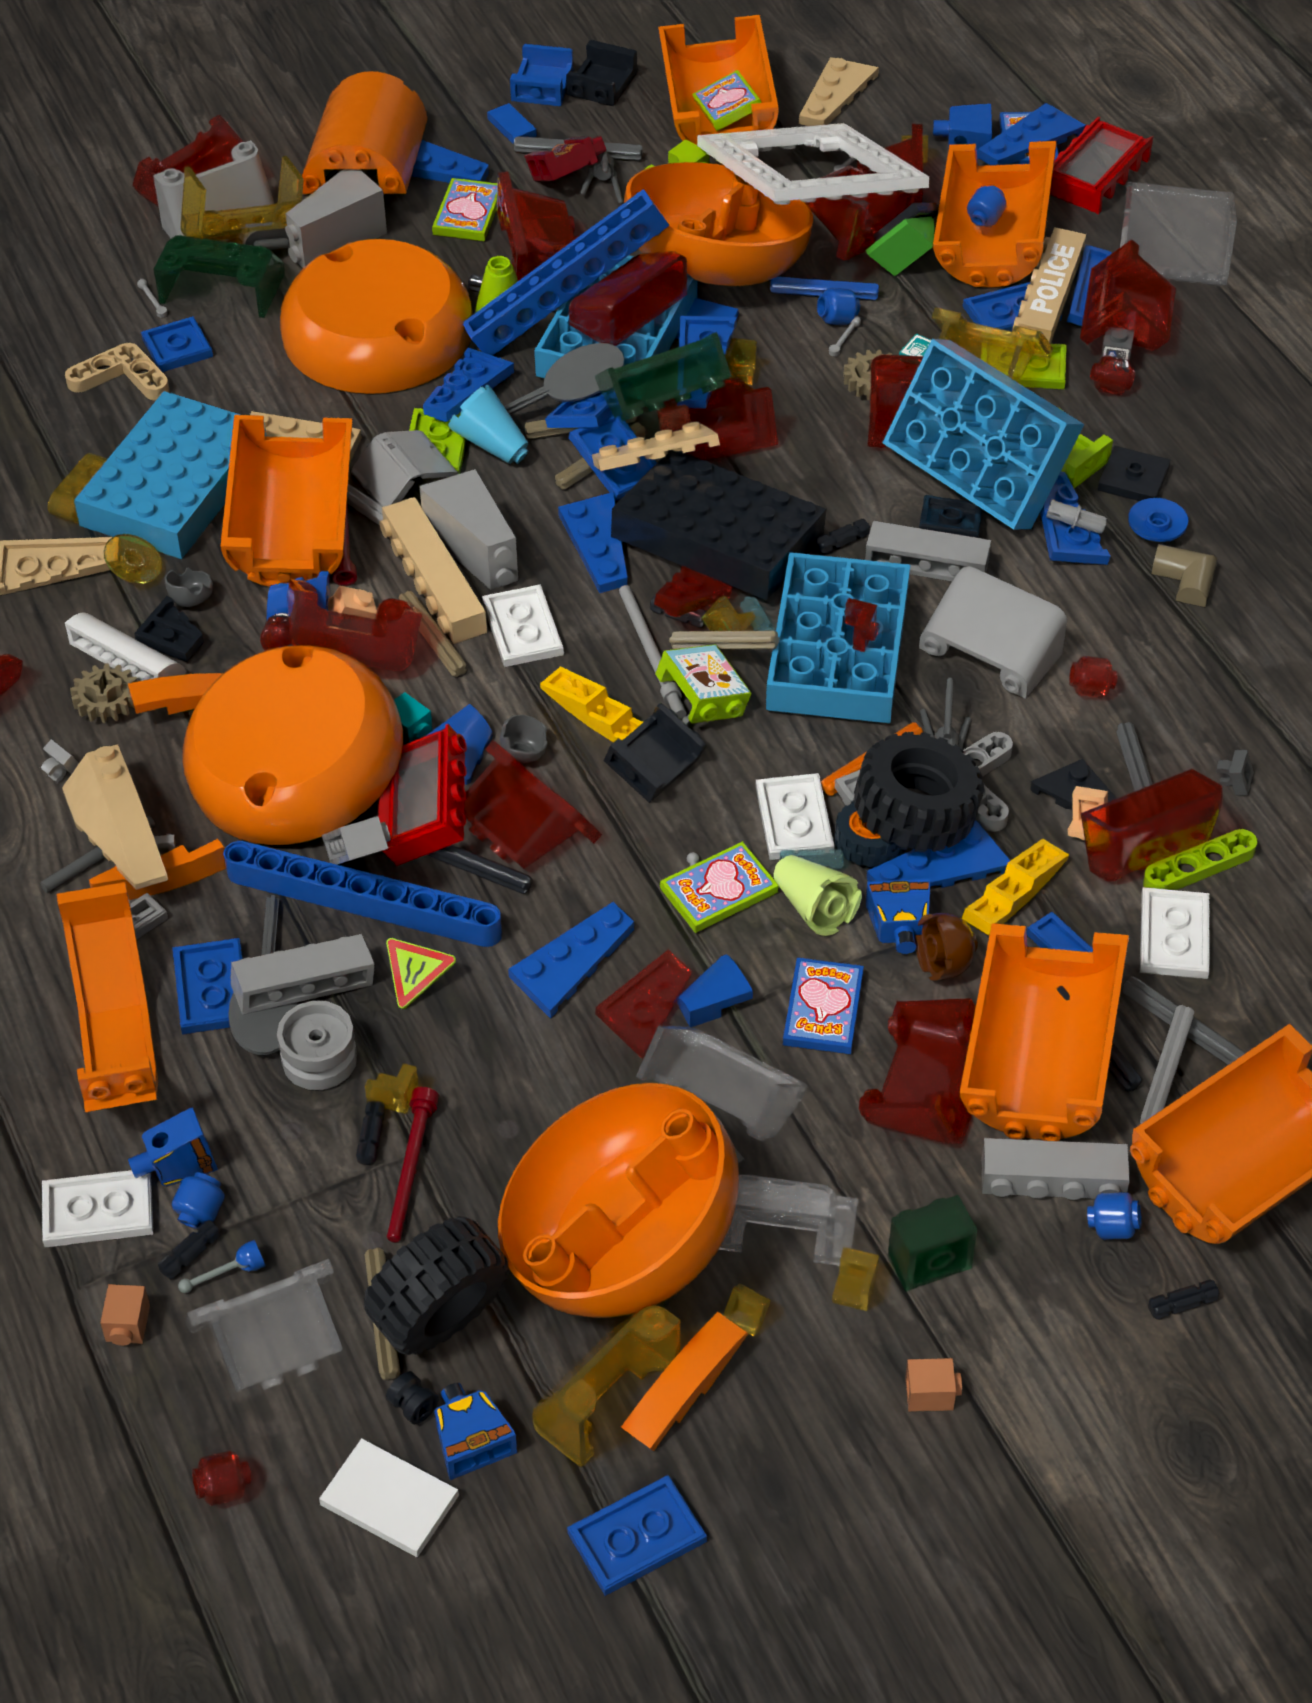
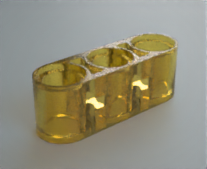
[48,453,107,523]

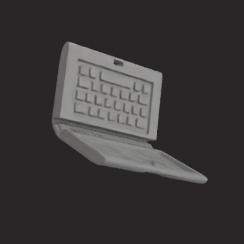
[351,430,459,507]

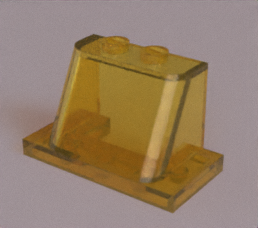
[932,307,1053,383]

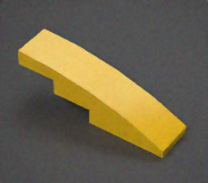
[540,666,643,743]
[962,839,1069,935]

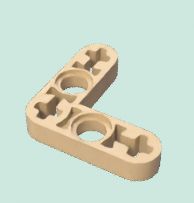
[65,343,170,400]

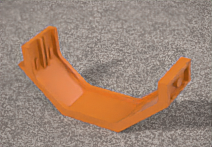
[57,882,158,1112]

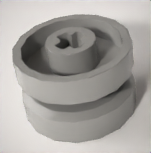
[277,1001,357,1090]

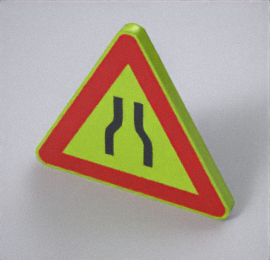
[386,938,456,1009]

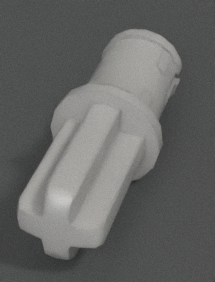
[1046,499,1107,534]

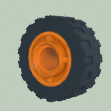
[834,802,904,867]

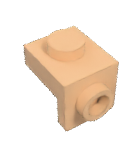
[328,585,377,627]
[1068,786,1108,841]

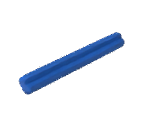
[770,277,879,300]

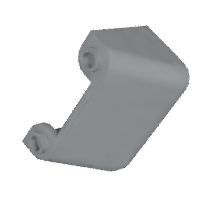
[153,140,277,253]
[919,566,1067,699]

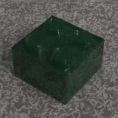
[887,1195,977,1292]

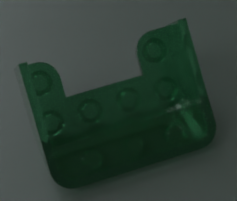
[153,235,285,318]
[595,332,732,421]

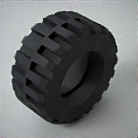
[854,732,984,852]
[364,1216,509,1355]

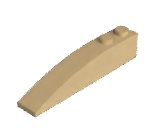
[62,744,168,890]

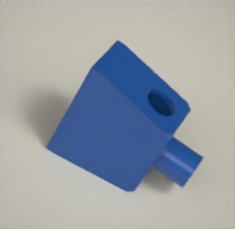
[933,104,992,153]

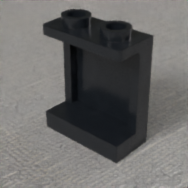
[566,40,637,106]
[603,703,706,803]

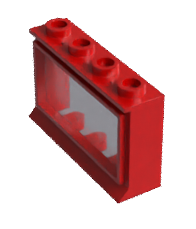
[1050,117,1153,214]
[378,724,467,866]

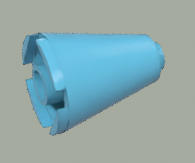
[448,385,529,464]

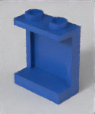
[510,44,573,106]

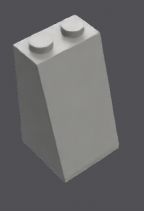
[285,169,387,268]
[420,469,518,590]

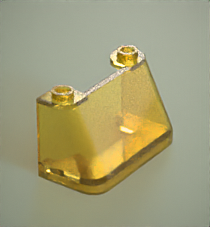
[532,1305,681,1468]

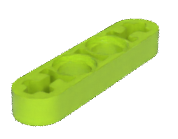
[1143,829,1257,890]

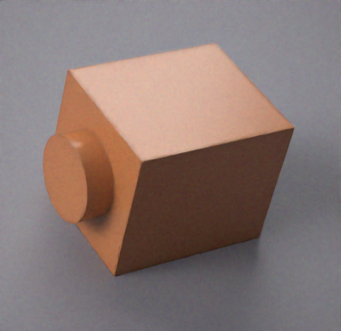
[100,1284,150,1346]
[905,1358,962,1412]

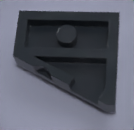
[134,596,204,662]
[1030,759,1119,813]

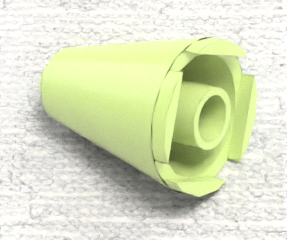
[774,855,862,936]

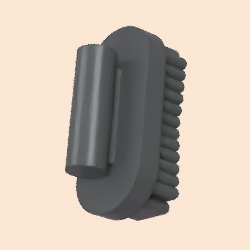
[239,220,289,252]

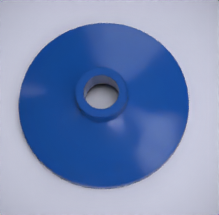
[1128,498,1188,542]

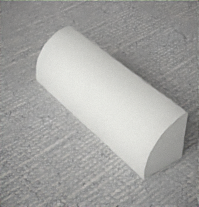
[65,613,186,681]

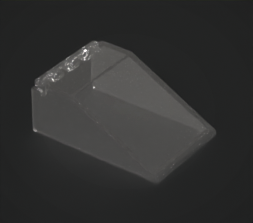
[1116,181,1237,286]

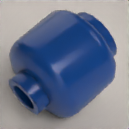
[967,186,1007,227]
[817,288,860,325]
[172,1172,225,1229]
[1087,1192,1142,1240]

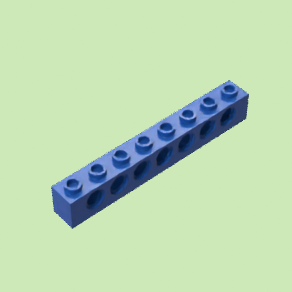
[463,189,669,356]

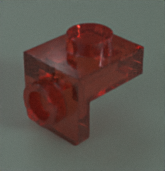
[845,598,879,652]

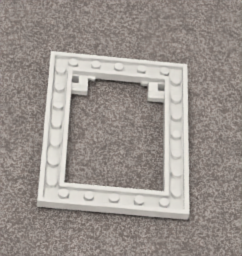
[697,123,929,205]

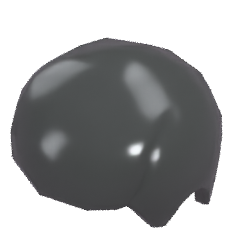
[164,567,214,607]
[500,714,548,763]

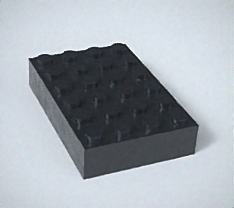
[611,449,827,600]

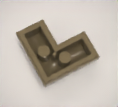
[1152,544,1217,607]

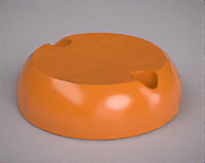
[624,162,813,286]
[280,239,473,394]
[182,646,403,845]
[498,1083,739,1318]

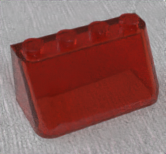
[569,251,687,346]
[1081,769,1224,881]

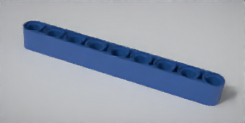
[223,841,502,947]

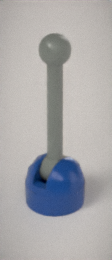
[178,1240,266,1293]

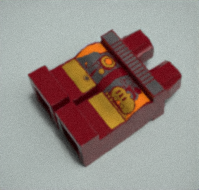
[524,136,606,181]

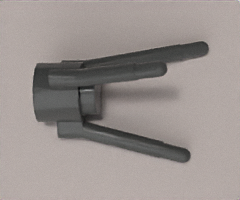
[580,152,623,204]
[920,677,971,749]

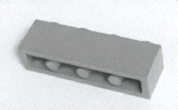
[865,521,991,581]
[322,816,391,865]
[230,934,374,1014]
[981,1138,1129,1200]

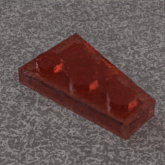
[654,566,732,617]
[595,949,692,1058]

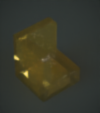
[724,338,757,385]
[702,596,756,631]
[365,1063,419,1114]
[832,1247,879,1311]

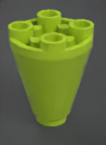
[475,256,519,313]

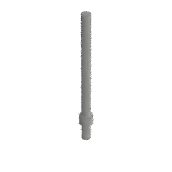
[619,585,686,719]

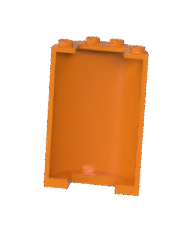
[658,15,779,156]
[300,71,427,194]
[933,141,1056,288]
[221,415,352,587]
[960,923,1129,1141]
[1130,1024,1312,1244]

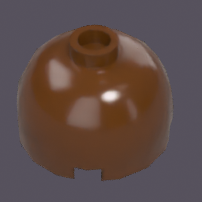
[915,913,978,981]

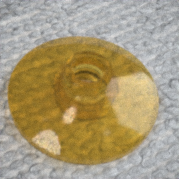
[103,534,162,584]

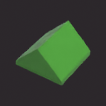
[865,217,934,276]

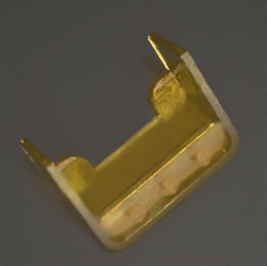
[180,156,304,243]

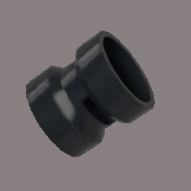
[386,1371,439,1425]

